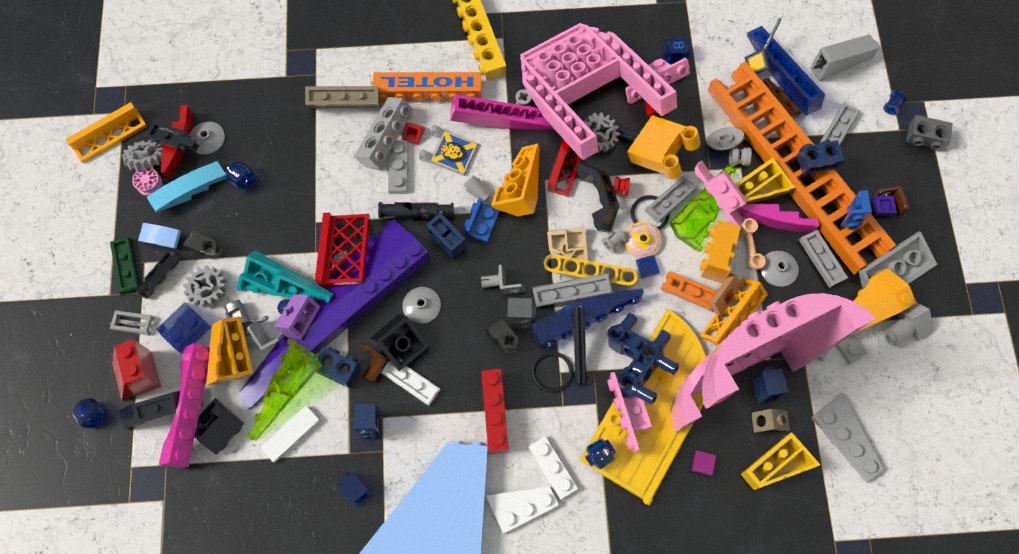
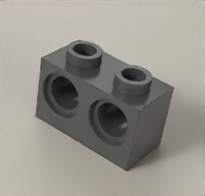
[906,115,953,150]
[508,298,536,328]

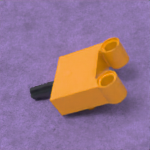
[618,115,701,179]

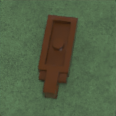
[762,77,802,119]

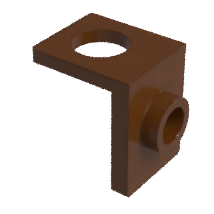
[873,185,909,216]
[360,345,387,382]

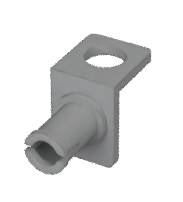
[481,265,525,295]
[245,321,284,350]

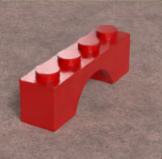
[481,369,509,455]

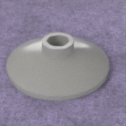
[189,122,225,155]
[707,127,744,150]
[760,251,799,287]
[403,287,441,324]

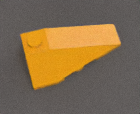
[491,144,540,216]
[853,268,916,332]

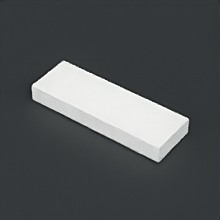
[381,362,440,406]
[260,406,320,463]

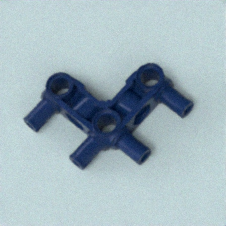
[607,313,679,405]

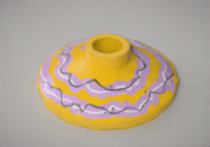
[625,222,662,259]

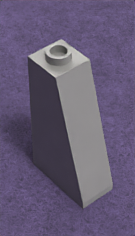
[810,34,879,82]

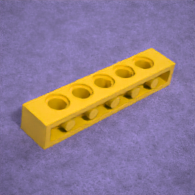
[453,0,506,81]

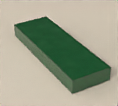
[110,236,140,295]

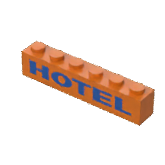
[373,72,482,102]

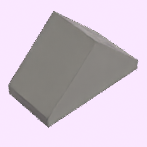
[896,303,934,341]

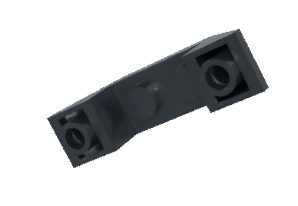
[575,163,620,233]
[119,391,203,429]

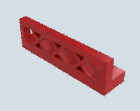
[547,139,581,197]

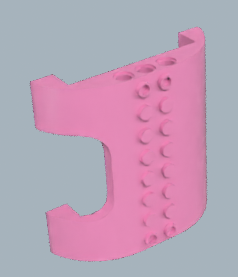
[671,293,875,433]

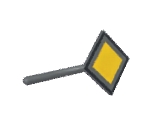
[745,18,782,74]

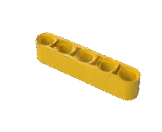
[544,255,638,285]

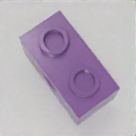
[274,294,321,339]

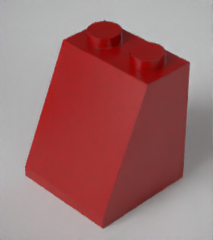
[112,339,162,401]

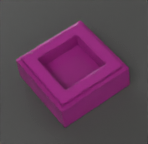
[691,450,716,476]

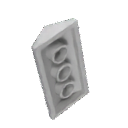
[859,232,937,289]

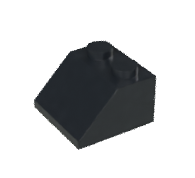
[369,314,429,372]
[195,398,244,455]

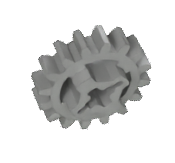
[584,113,620,153]
[122,140,163,171]
[183,265,227,308]

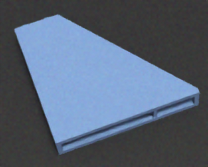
[359,441,488,554]

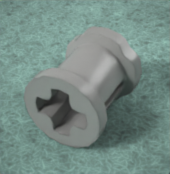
[516,90,532,107]
[602,227,627,252]

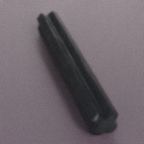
[573,306,587,385]

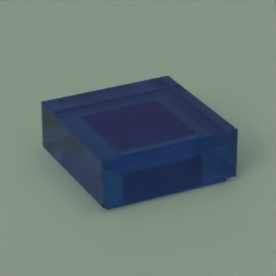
[635,255,660,279]

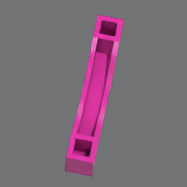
[159,343,210,469]

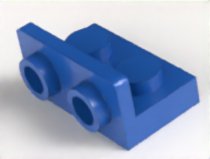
[841,190,872,230]
[464,198,500,244]

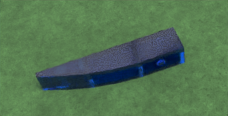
[530,289,644,350]

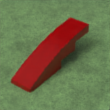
[161,105,194,180]

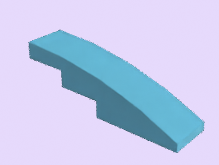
[147,161,226,212]

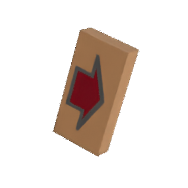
[709,273,742,315]

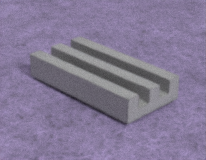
[110,310,155,336]

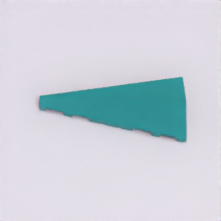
[237,250,333,302]

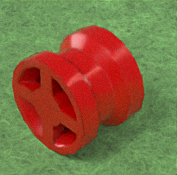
[614,176,630,196]

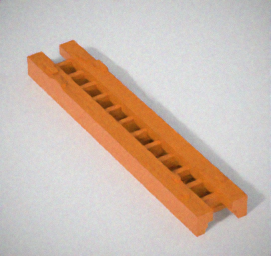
[707,61,896,275]

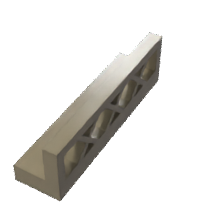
[305,86,381,109]

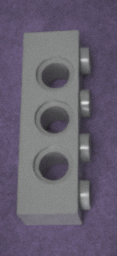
[354,97,413,169]

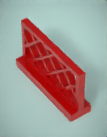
[315,212,370,289]

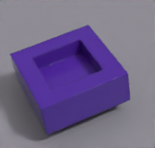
[873,196,897,216]

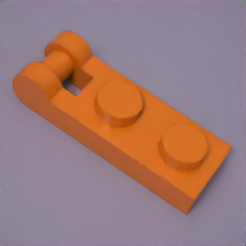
[661,271,717,311]

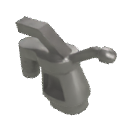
[218,300,269,335]

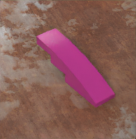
[738,204,819,233]

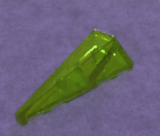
[669,165,736,252]
[247,338,322,441]

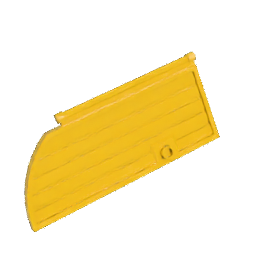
[579,308,706,506]

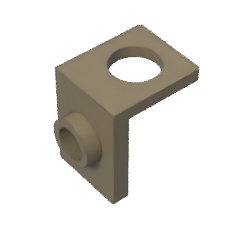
[752,409,790,433]

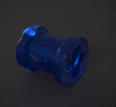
[883,91,906,115]

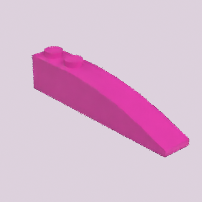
[450,94,555,130]

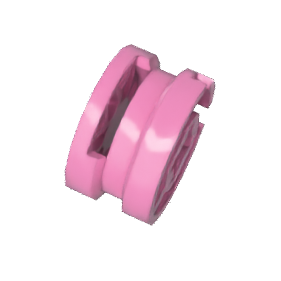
[132,167,163,196]

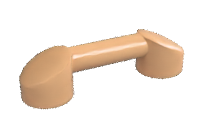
[740,218,766,270]

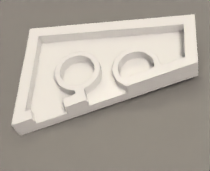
[486,486,559,534]

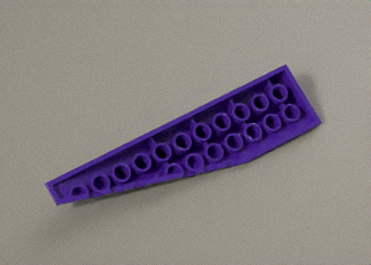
[237,219,430,410]

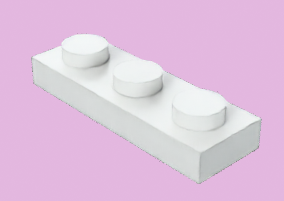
[528,436,578,500]

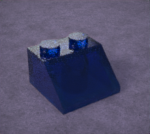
[156,302,212,354]

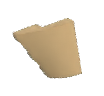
[547,227,588,261]

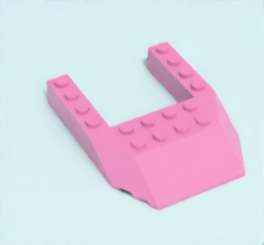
[520,23,677,160]

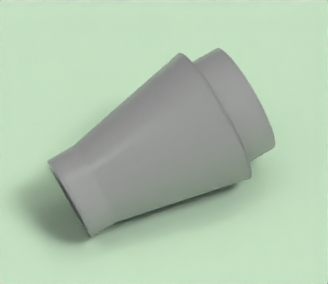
[464,176,491,203]

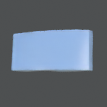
[138,223,181,249]

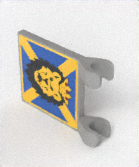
[419,125,478,176]

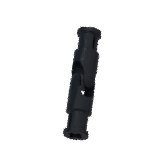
[378,202,454,219]

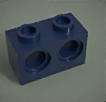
[796,140,845,175]
[426,213,467,259]
[311,347,360,388]
[753,367,789,404]
[354,404,381,439]

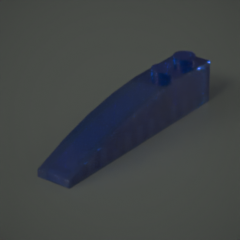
[747,26,825,116]

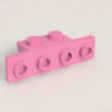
[625,58,690,104]
[694,161,747,226]
[607,372,652,454]

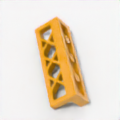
[66,102,148,163]
[700,278,768,347]

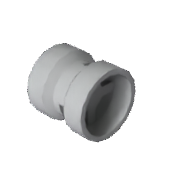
[729,147,751,166]

